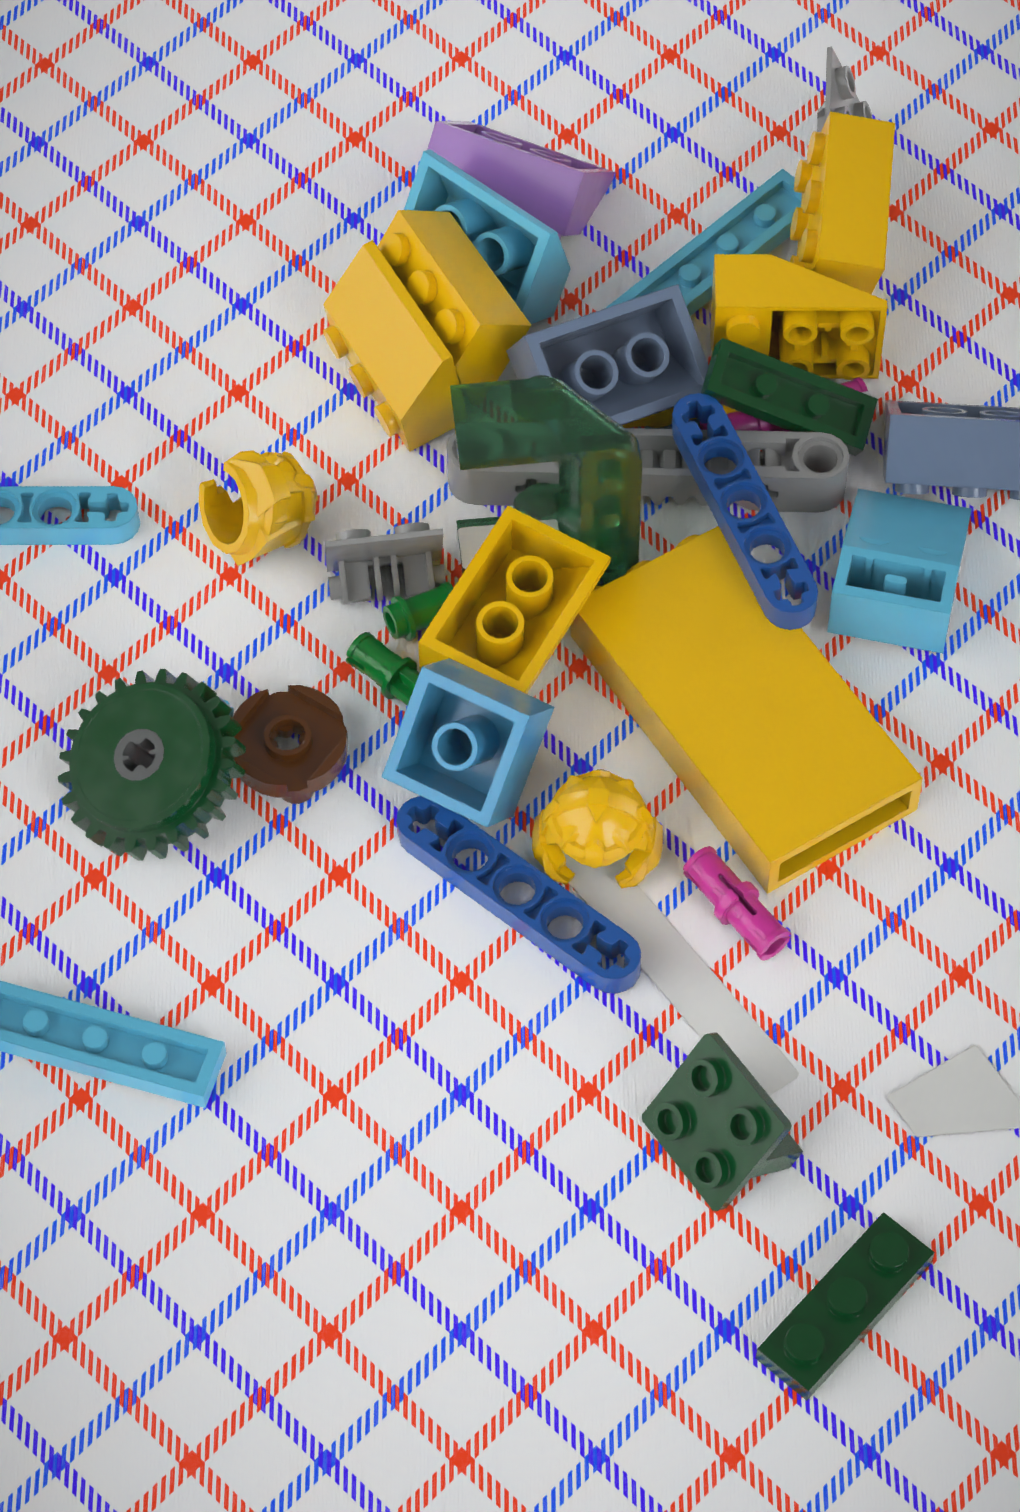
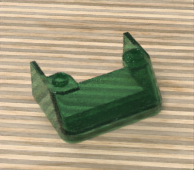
[450,375,642,586]

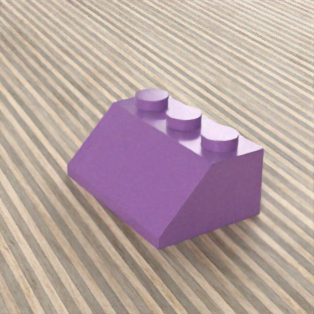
[427,121,615,240]

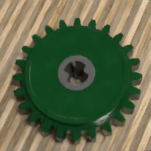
[58,669,246,861]

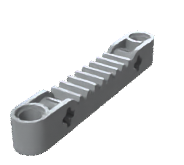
[446,425,850,513]

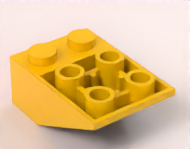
[710,254,888,380]

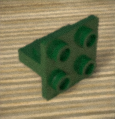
[642,1032,803,1211]

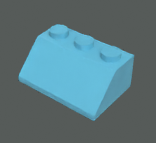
[404,149,571,324]

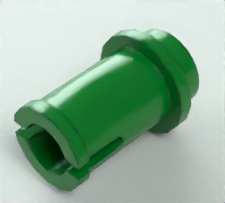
[383,582,454,641]

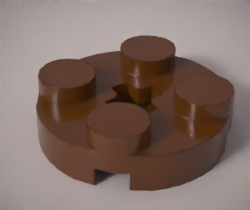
[232,685,348,804]

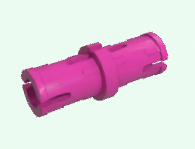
[683,846,791,961]

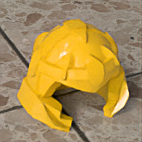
[199,450,318,566]
[532,769,663,889]

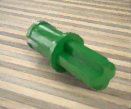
[346,632,419,706]

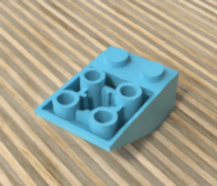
[827,488,972,654]

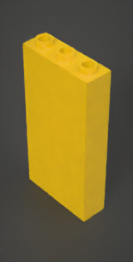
[570,526,923,894]

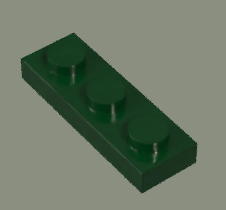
[701,338,878,456]
[756,1212,935,1401]

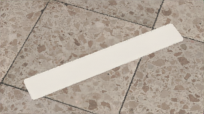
[563,852,799,1096]

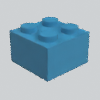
[382,658,555,828]

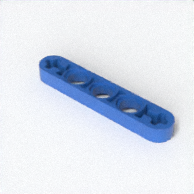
[672,393,818,630]
[396,796,641,994]

